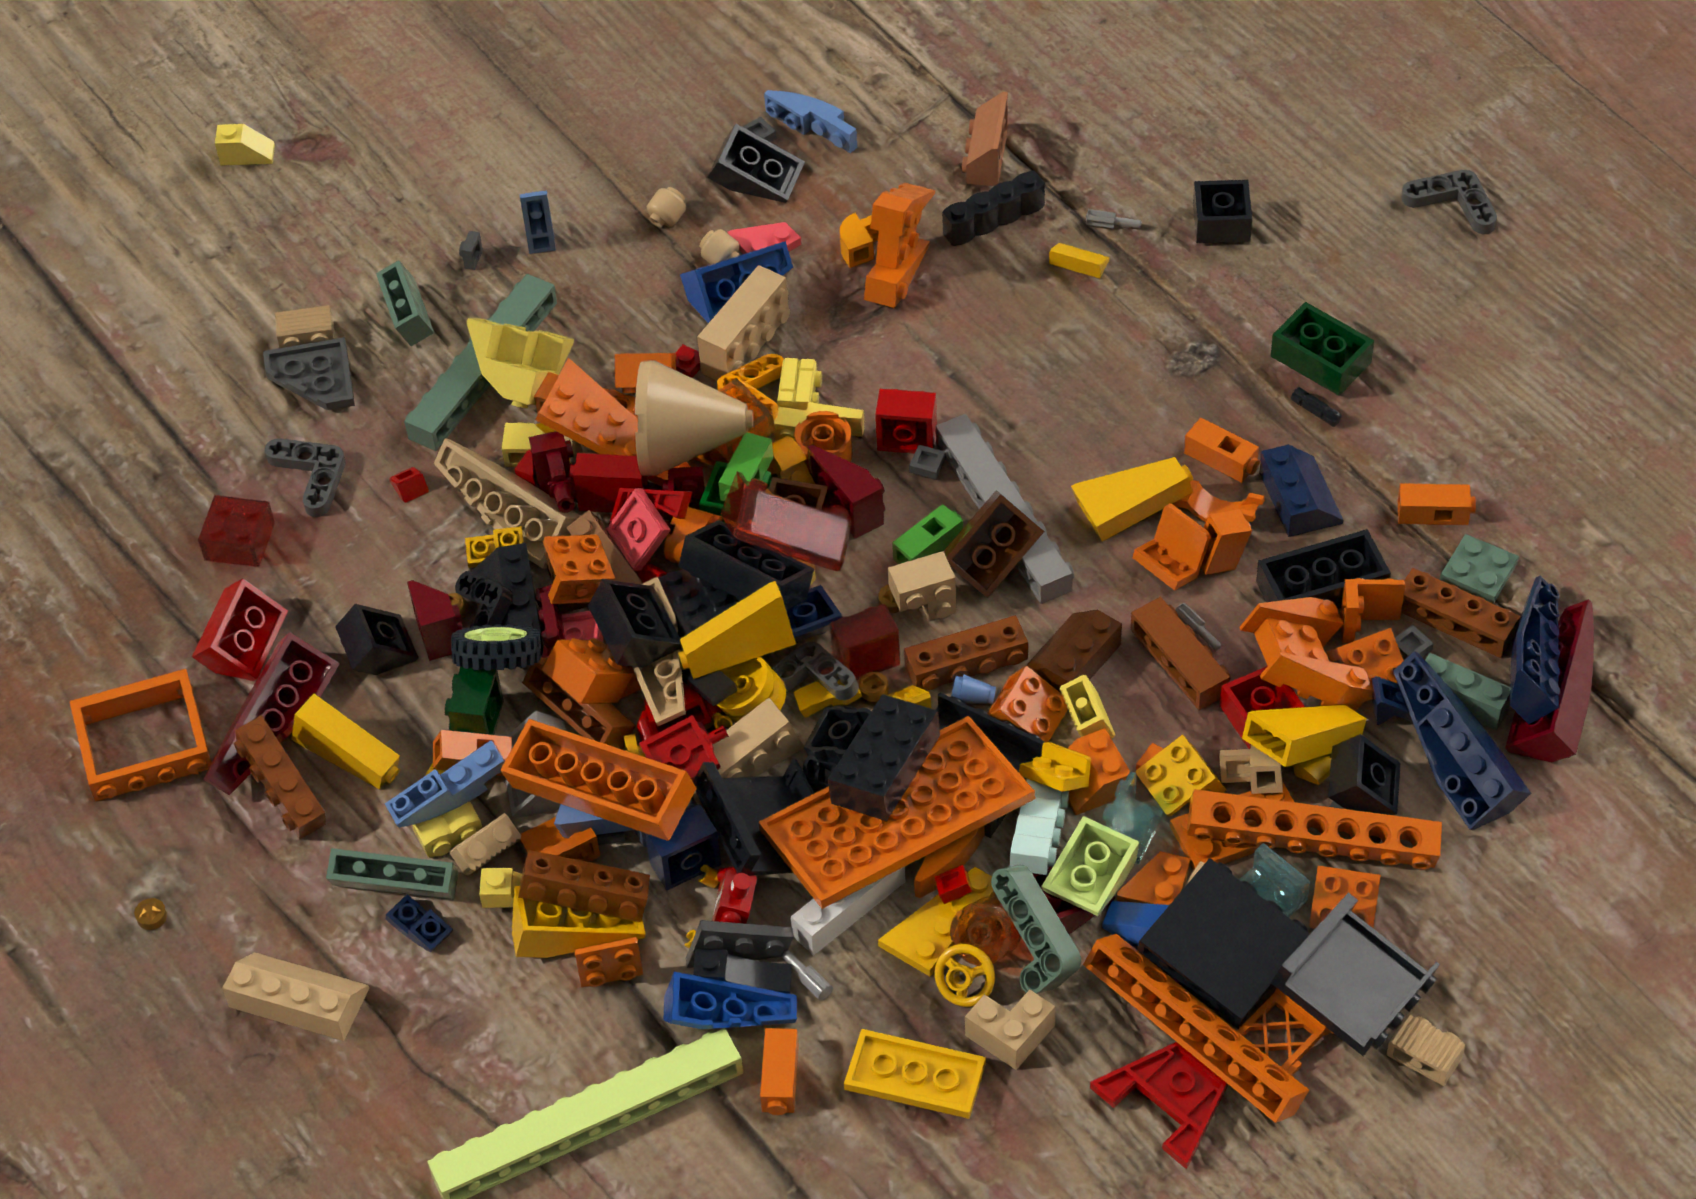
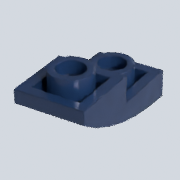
[385,894,453,952]

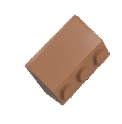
[962,92,1008,186]

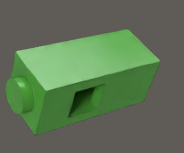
[718,432,774,508]
[892,504,963,564]

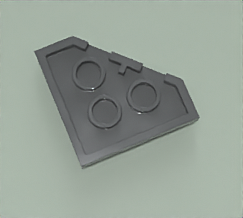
[263,337,355,410]

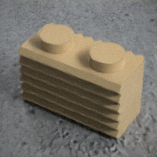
[275,305,335,348]
[450,813,521,876]
[1387,1014,1465,1086]

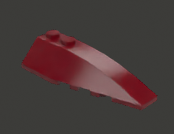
[1505,599,1594,763]
[203,632,340,795]

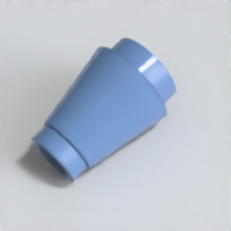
[951,674,996,704]

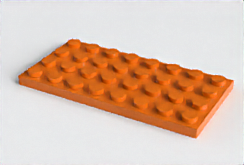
[758,716,1035,909]

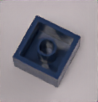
[645,804,722,891]

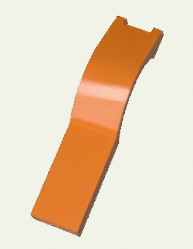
[1173,480,1265,522]

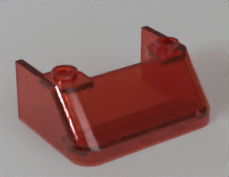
[720,471,852,571]

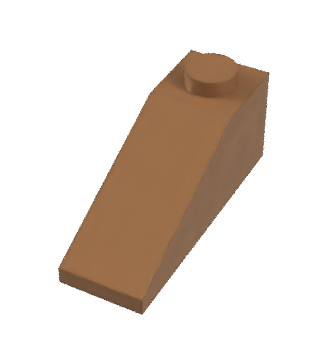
[566,510,643,584]

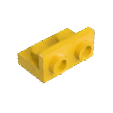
[1019,742,1091,792]

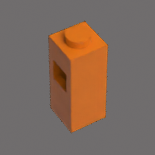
[1184,417,1260,483]
[1397,483,1476,525]
[433,730,512,776]
[760,1028,799,1115]

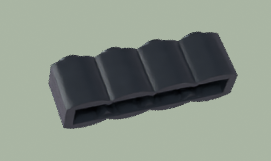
[942,171,1045,246]

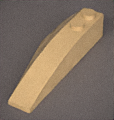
[434,438,581,569]
[632,577,686,726]

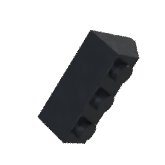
[588,579,682,668]

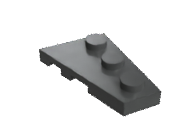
[686,920,794,968]

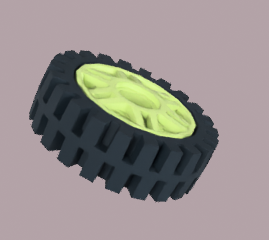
[451,624,541,670]

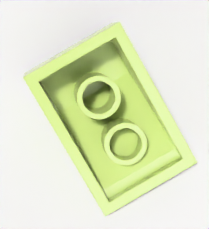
[1041,816,1139,916]

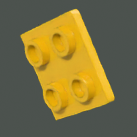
[1136,734,1227,817]

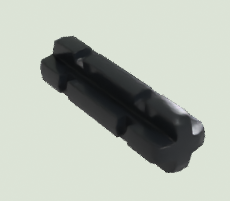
[1291,387,1342,427]

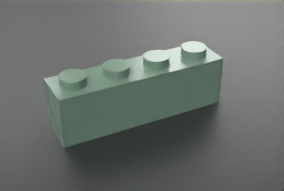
[326,848,459,900]

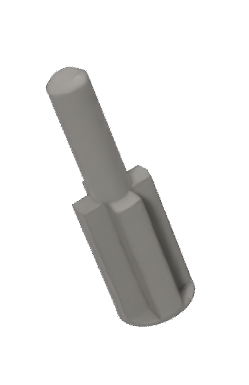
[1086,209,1142,229]
[1175,603,1222,650]
[782,950,833,1001]

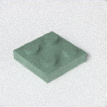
[1440,534,1519,604]

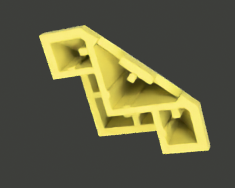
[467,318,574,409]

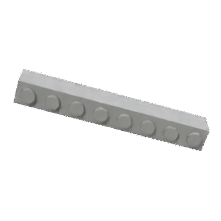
[935,414,1074,604]

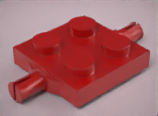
[639,715,729,781]

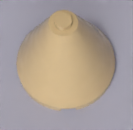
[635,360,753,476]

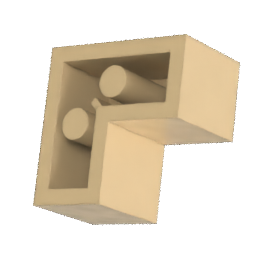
[888,551,956,621]
[965,989,1055,1070]

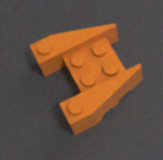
[864,183,935,308]
[1239,597,1374,711]

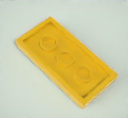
[844,1029,986,1119]

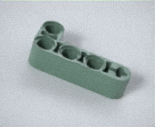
[991,865,1081,994]

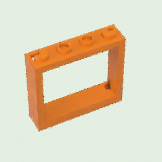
[70,669,212,802]

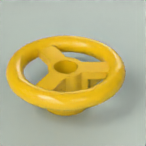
[935,944,995,1007]

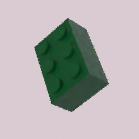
[1271,302,1374,396]

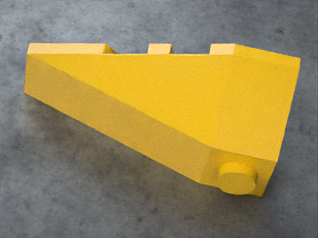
[512,886,646,958]

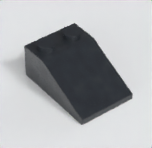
[707,124,805,203]

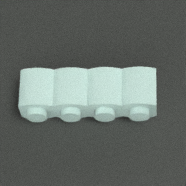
[1010,779,1069,875]

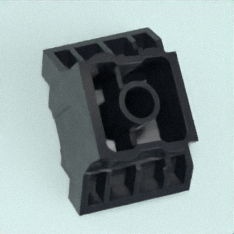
[803,704,871,789]

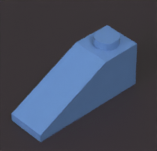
[519,190,556,254]

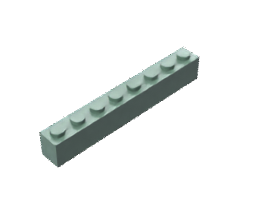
[404,274,557,451]

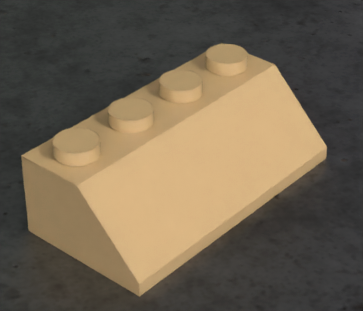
[222,952,370,1041]

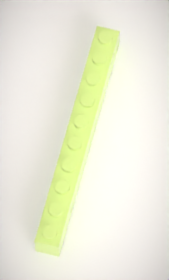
[427,1028,743,1199]

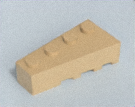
[692,698,804,808]

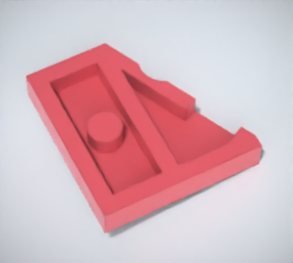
[727,222,801,254]

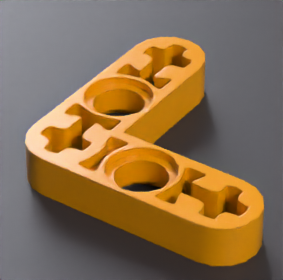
[717,354,784,426]

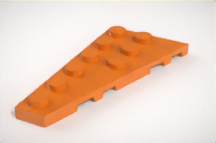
[535,358,691,487]

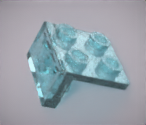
[1102,771,1164,864]
[1239,843,1310,917]

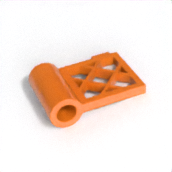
[1237,988,1334,1076]

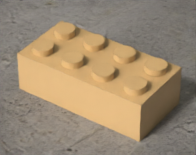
[697,265,790,380]

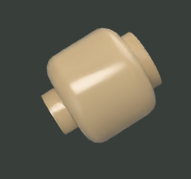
[646,187,686,228]
[699,229,740,264]

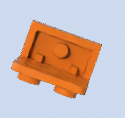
[1132,504,1211,591]

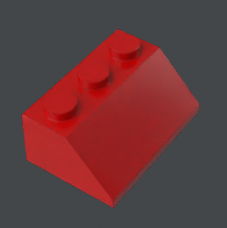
[192,578,288,681]

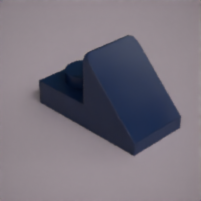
[1372,676,1413,725]

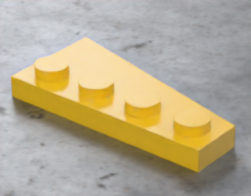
[878,867,995,977]

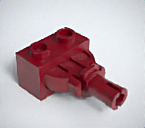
[528,431,575,513]

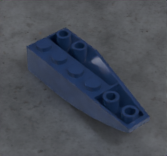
[1510,575,1560,724]
[1393,651,1532,830]

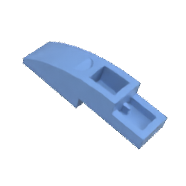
[764,90,857,153]
[385,740,505,828]

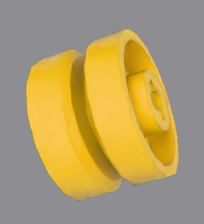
[716,657,787,723]

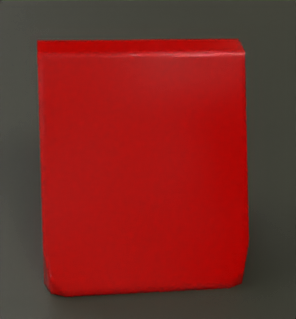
[515,450,536,486]
[389,467,429,503]

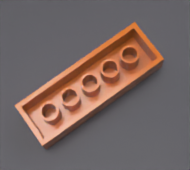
[500,719,697,841]

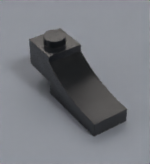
[693,949,792,994]

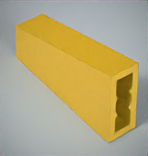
[1071,457,1193,542]
[678,581,796,679]
[292,693,400,789]
[1242,705,1367,767]

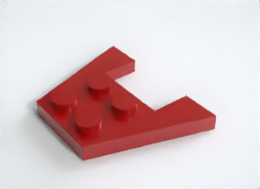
[609,488,693,583]
[1090,1042,1228,1169]

